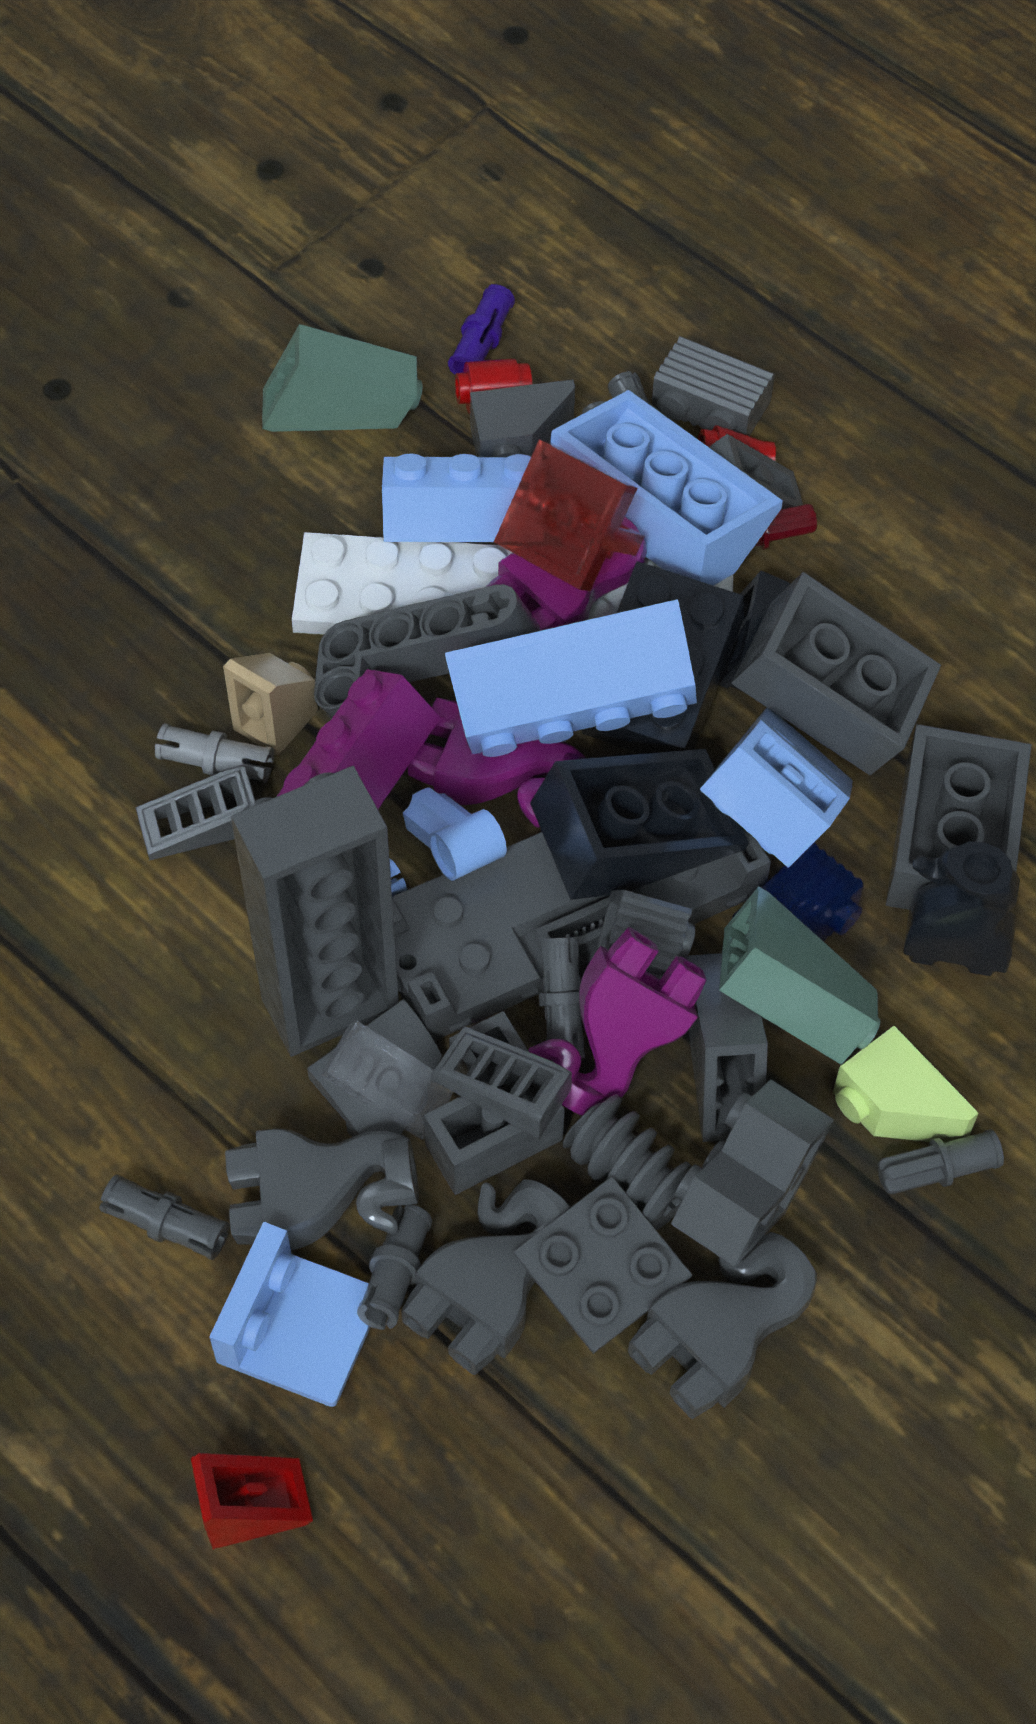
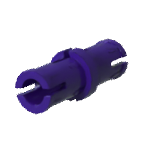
[448,284,515,375]

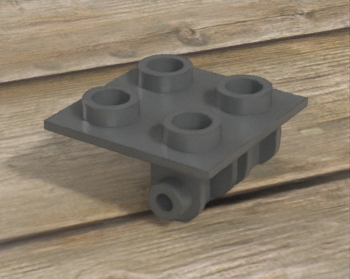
[513,1177,693,1354]

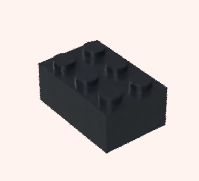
[581,561,744,754]

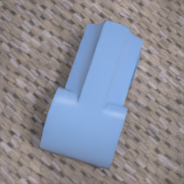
[403,787,507,881]

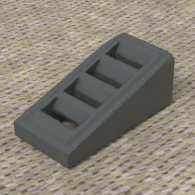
[135,766,255,861]
[431,1026,572,1139]

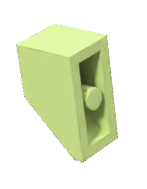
[833,1026,978,1143]

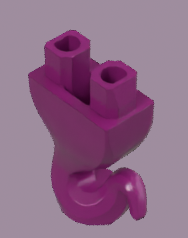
[486,513,647,631]
[408,698,586,828]
[528,927,707,1116]

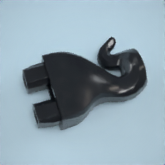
[903,841,1020,976]

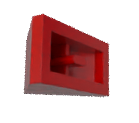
[191,1453,313,1549]

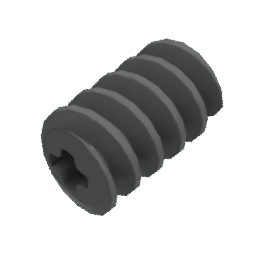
[563,1094,692,1230]

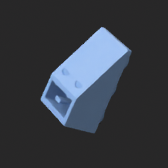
[700,708,853,868]

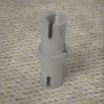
[155,723,274,783]

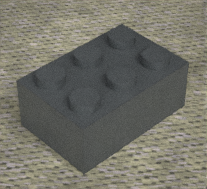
[731,572,941,775]
[885,724,1031,910]

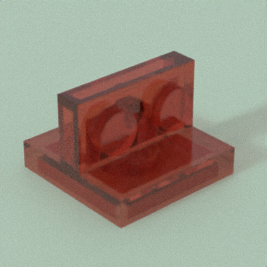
[494,439,645,592]

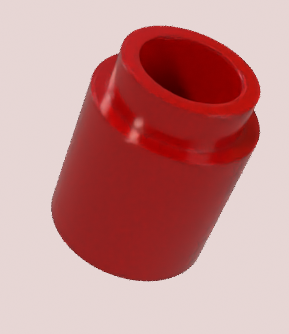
[455,358,533,414]

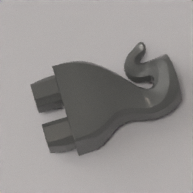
[225,1129,419,1250]
[401,1180,571,1375]
[628,1232,817,1419]

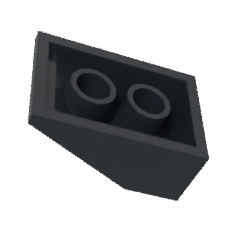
[530,749,749,900]

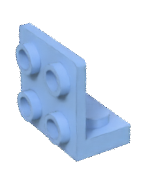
[210,1222,371,1407]

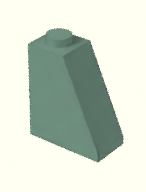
[262,324,423,432]
[719,886,880,1065]

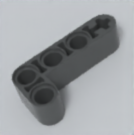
[314,584,540,719]

